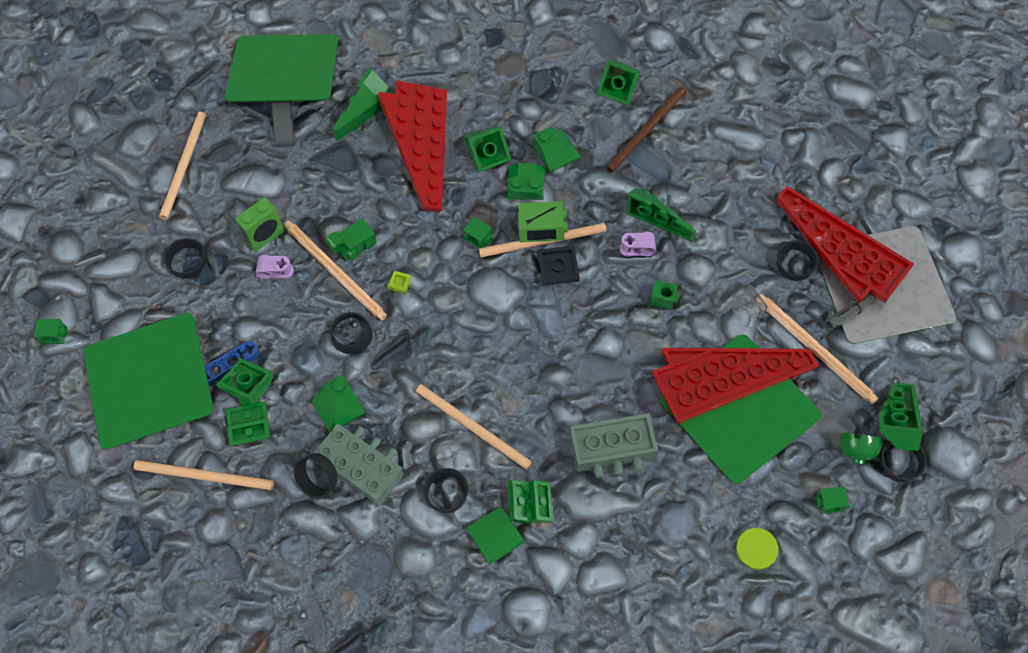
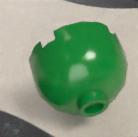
[840,433,882,464]

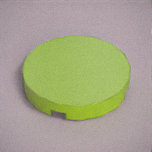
[736,528,779,570]

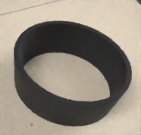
[164,238,207,279]
[777,240,819,281]
[331,312,373,354]
[880,441,927,482]
[294,453,338,498]
[424,468,469,513]

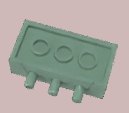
[569,413,658,478]
[314,424,404,507]

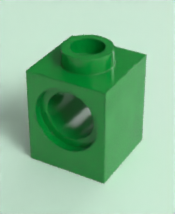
[463,217,493,248]
[650,280,680,310]
[34,318,68,345]
[814,486,849,515]

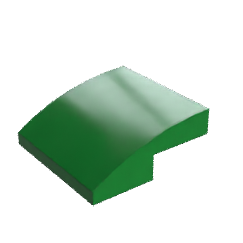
[226,401,270,447]
[508,480,553,523]
[466,506,525,565]

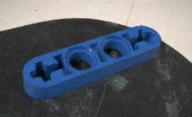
[205,341,259,387]

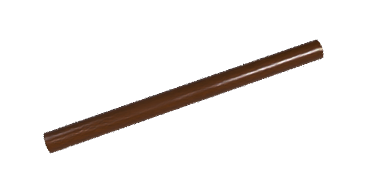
[606,86,686,173]

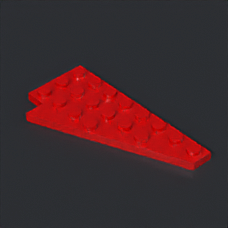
[378,80,447,212]
[776,186,914,304]
[651,348,819,424]

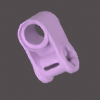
[619,232,656,257]
[256,255,294,279]

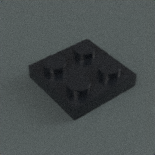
[537,246,580,286]

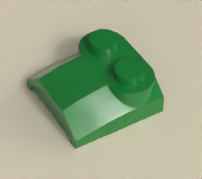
[507,163,545,200]
[216,358,273,406]

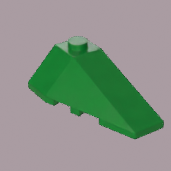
[333,69,390,141]
[626,188,696,242]
[878,382,923,451]

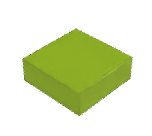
[387,271,412,294]

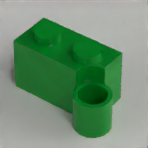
[325,218,377,262]

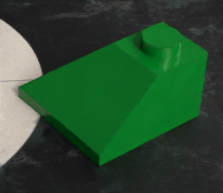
[597,59,641,105]
[463,126,512,172]
[533,128,581,173]
[311,374,365,432]

